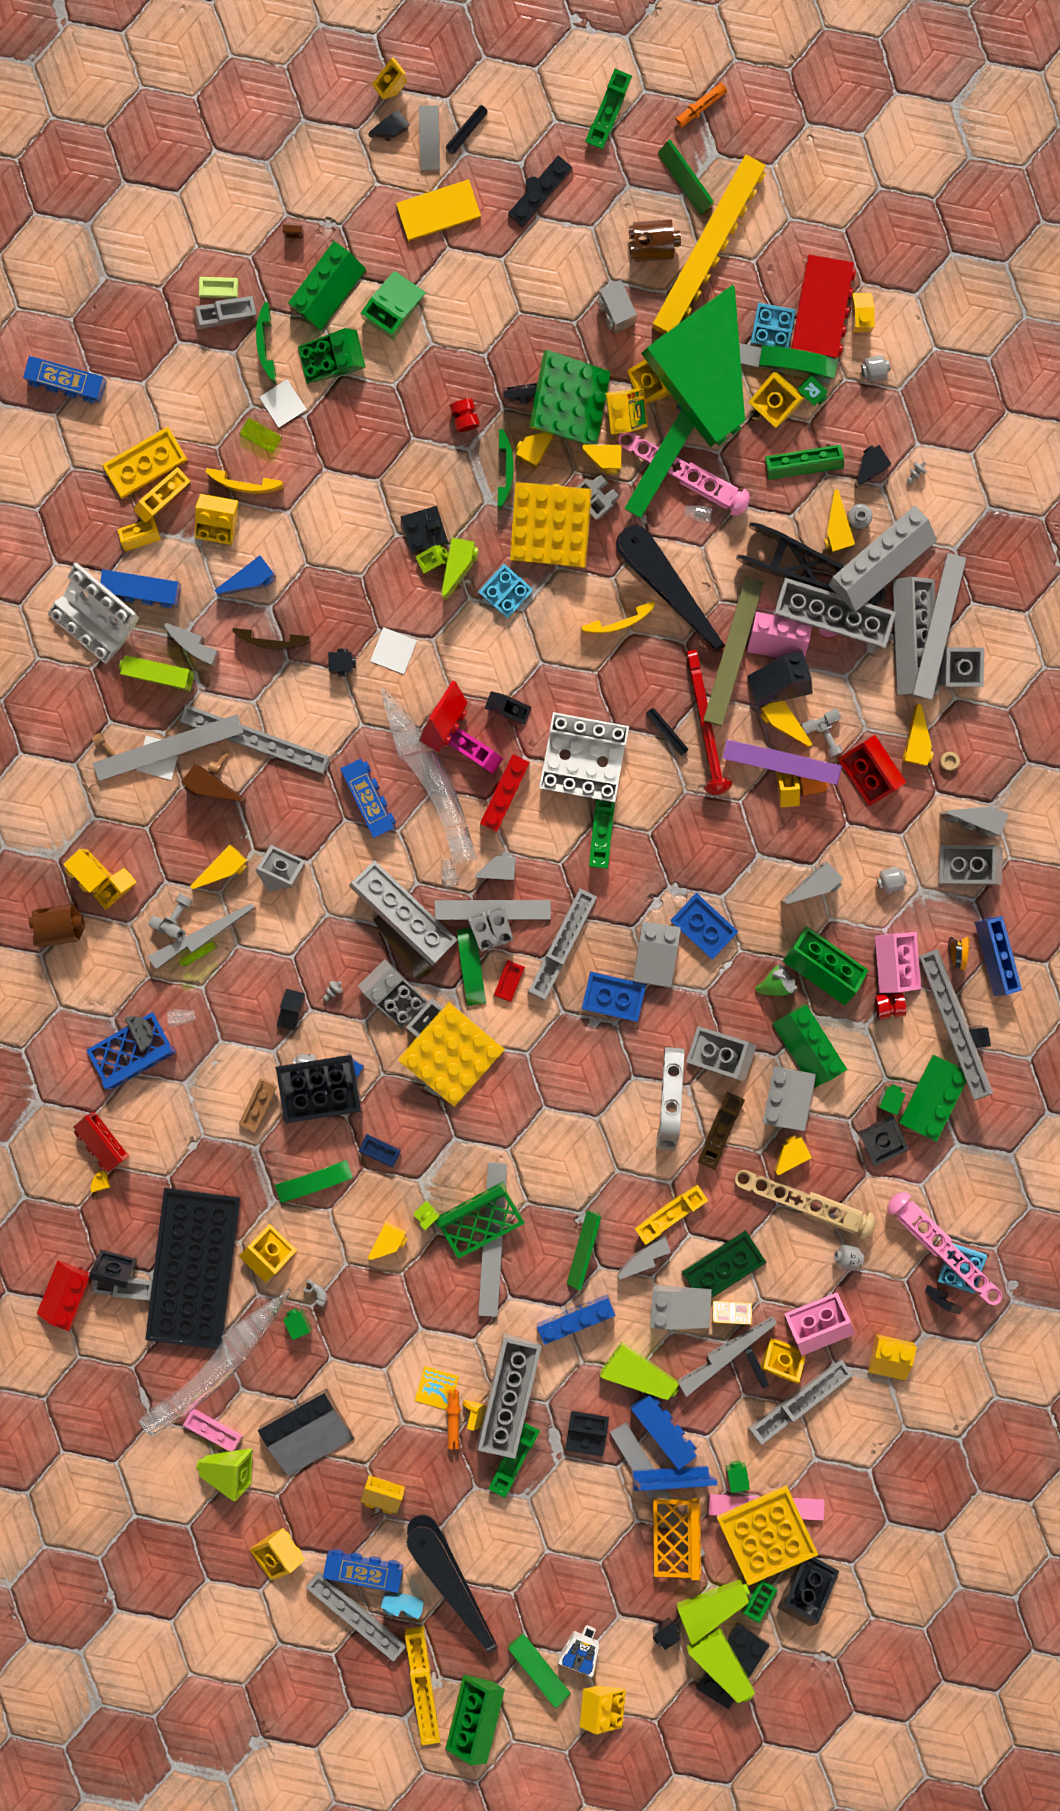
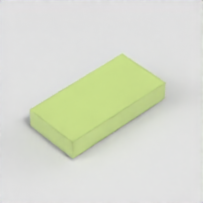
[199,277,239,299]

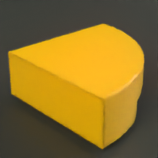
[90,1170,111,1193]

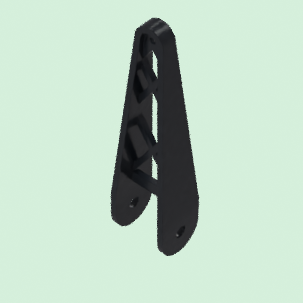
[736,522,886,605]
[616,525,725,652]
[407,1514,498,1653]

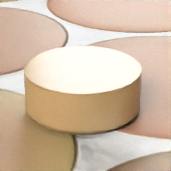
[939,752,960,771]

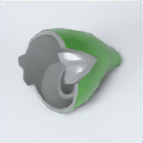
[755,965,797,996]

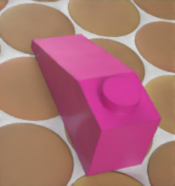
[449,728,504,774]

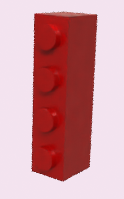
[480,754,530,832]

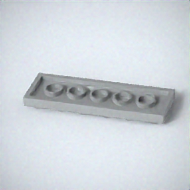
[349,860,458,966]

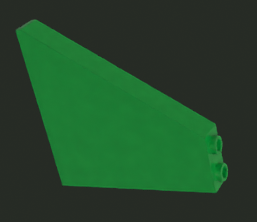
[641,284,745,448]

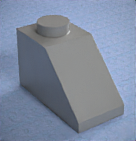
[476,852,516,880]

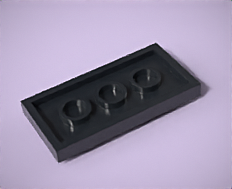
[696,1623,770,1709]

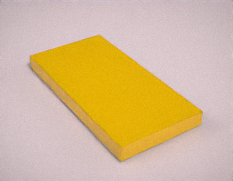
[396,179,481,241]
[102,427,188,499]

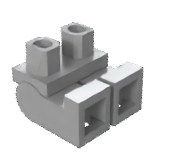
[576,475,620,520]
[468,905,514,951]

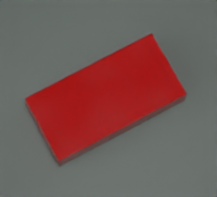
[493,960,525,1002]

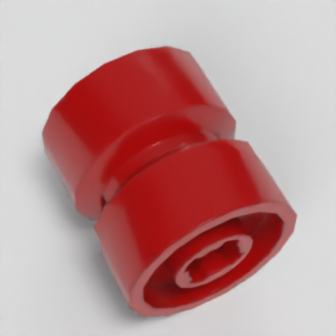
[449,398,480,433]
[875,992,906,1020]

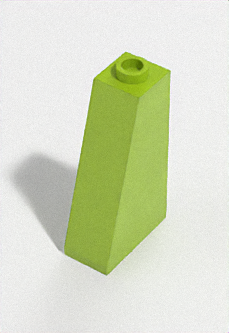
[119,655,195,692]
[599,1341,679,1400]
[677,1579,751,1645]
[687,1627,755,1703]

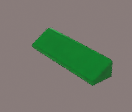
[658,139,714,215]
[765,445,844,480]
[567,1211,601,1290]
[508,1633,571,1709]

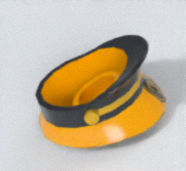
[948,936,969,971]

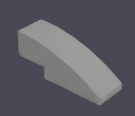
[419,105,440,171]
[193,296,257,330]
[164,623,220,666]
[617,1235,671,1280]
[91,1276,152,1300]

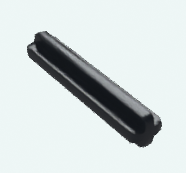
[446,105,488,155]
[646,708,689,756]

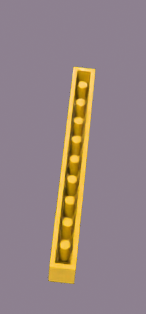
[652,154,766,335]

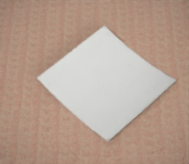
[259,379,307,427]

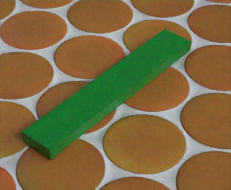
[624,410,695,519]

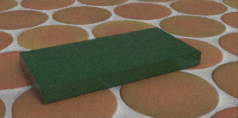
[682,1230,767,1298]

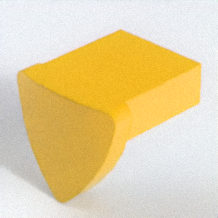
[462,1399,486,1431]

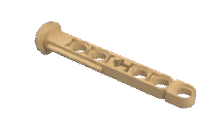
[735,1170,876,1239]

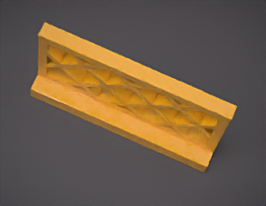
[653,1498,701,1580]

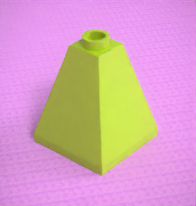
[196,1448,253,1501]

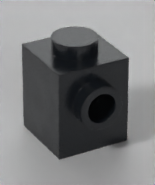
[328,649,357,677]
[653,1617,681,1650]

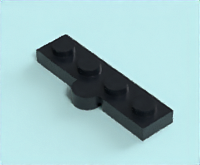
[508,155,573,228]

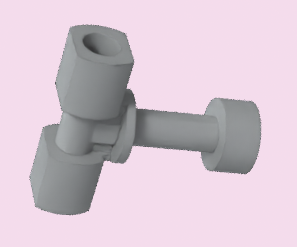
[801,708,843,758]
[148,894,193,942]

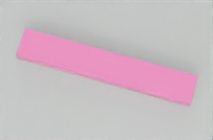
[708,1494,824,1520]

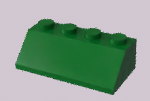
[288,241,367,331]
[782,926,868,1006]
[772,1003,848,1088]
[898,1054,967,1142]
[445,1675,505,1766]

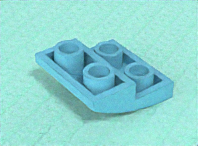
[751,302,796,348]
[478,563,533,618]
[938,1243,987,1294]
[381,1592,424,1619]

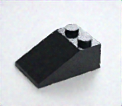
[747,651,813,706]
[777,1557,839,1626]

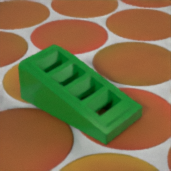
[741,1580,778,1623]

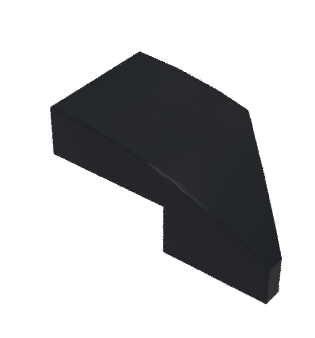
[368,110,410,141]
[925,1285,963,1314]

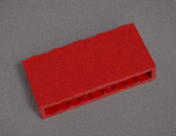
[791,254,856,359]

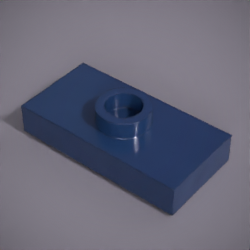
[358,1134,401,1168]

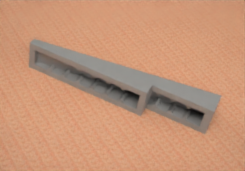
[527,888,597,1001]
[435,900,551,920]
[147,903,256,969]
[678,1316,777,1397]
[747,1359,853,1445]

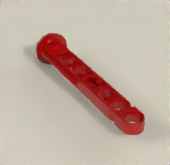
[687,650,733,795]

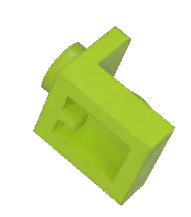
[415,545,448,574]
[413,1201,440,1230]

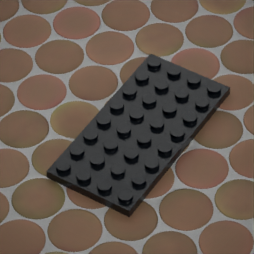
[145,1187,241,1350]

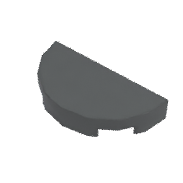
[125,1016,153,1052]

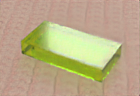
[239,417,282,454]
[179,941,218,967]

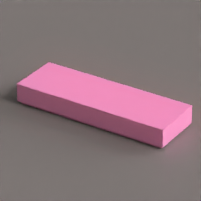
[183,1408,243,1452]

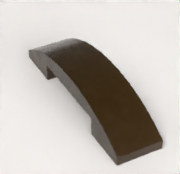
[232,628,311,650]
[373,915,433,981]
[697,1092,745,1170]

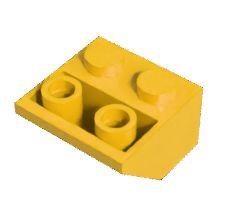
[194,494,238,545]
[579,1686,626,1734]

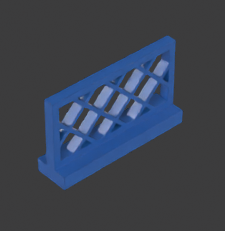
[86,1012,177,1091]
[632,1466,717,1491]

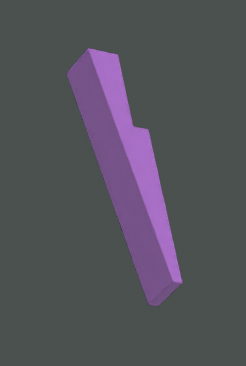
[722,740,842,785]

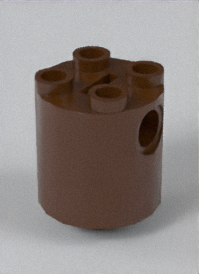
[629,219,681,262]
[28,904,85,947]

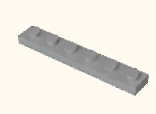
[306,1571,406,1662]

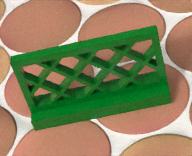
[434,1181,525,1259]

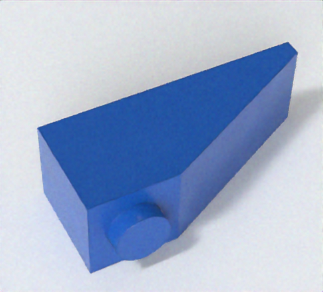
[214,555,276,596]

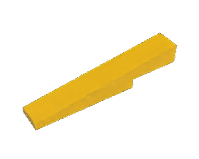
[405,1626,440,1745]

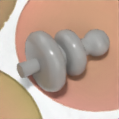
[907,461,927,484]
[323,981,343,1001]

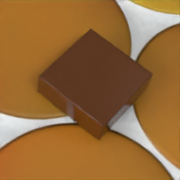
[283,225,304,238]

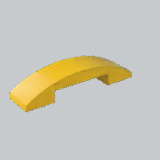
[206,468,284,494]
[581,601,655,634]
[635,1185,708,1245]

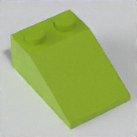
[441,538,479,600]

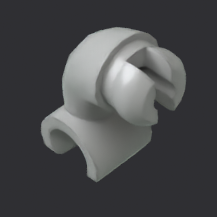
[303,1279,327,1306]

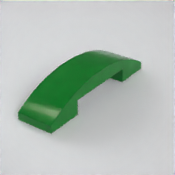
[585,68,632,150]
[256,302,277,384]
[759,346,838,379]
[497,429,514,509]
[589,799,615,869]
[457,928,486,1006]
[275,1159,353,1203]
[488,1422,540,1498]

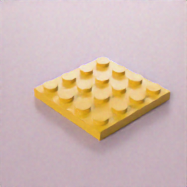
[510,482,592,567]
[398,1002,505,1107]
[717,1485,818,1586]

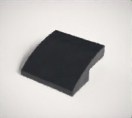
[565,1411,609,1457]

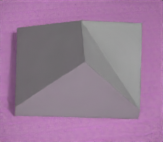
[256,845,305,892]

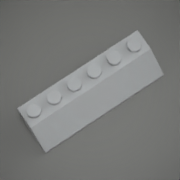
[829,506,937,612]
[892,577,939,695]
[774,578,896,648]
[477,1333,542,1459]

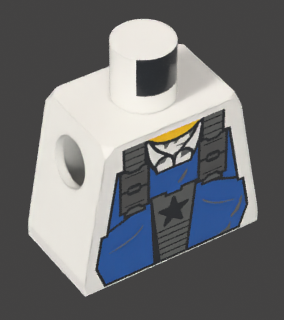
[558,1625,599,1677]

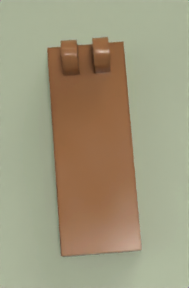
[238,1078,278,1133]

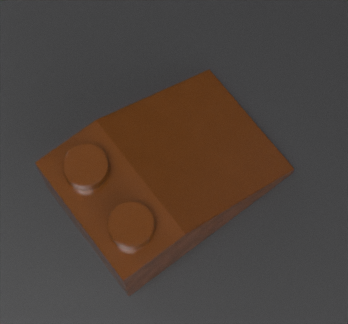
[181,764,246,802]

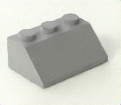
[763,1066,816,1131]

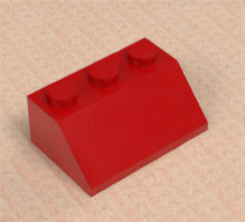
[419,680,468,752]
[837,734,907,807]
[73,1111,129,1172]
[37,1260,91,1331]

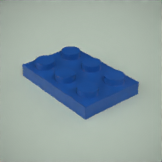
[670,892,739,960]
[581,971,646,1022]

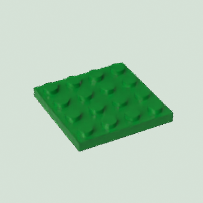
[529,350,611,445]

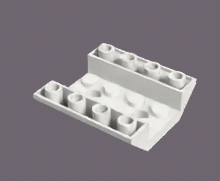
[47,563,139,664]
[539,712,629,802]

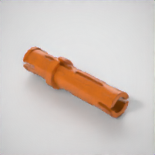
[675,82,728,128]
[446,1390,461,1450]

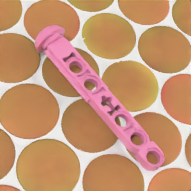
[618,432,750,516]
[887,1192,1002,1305]

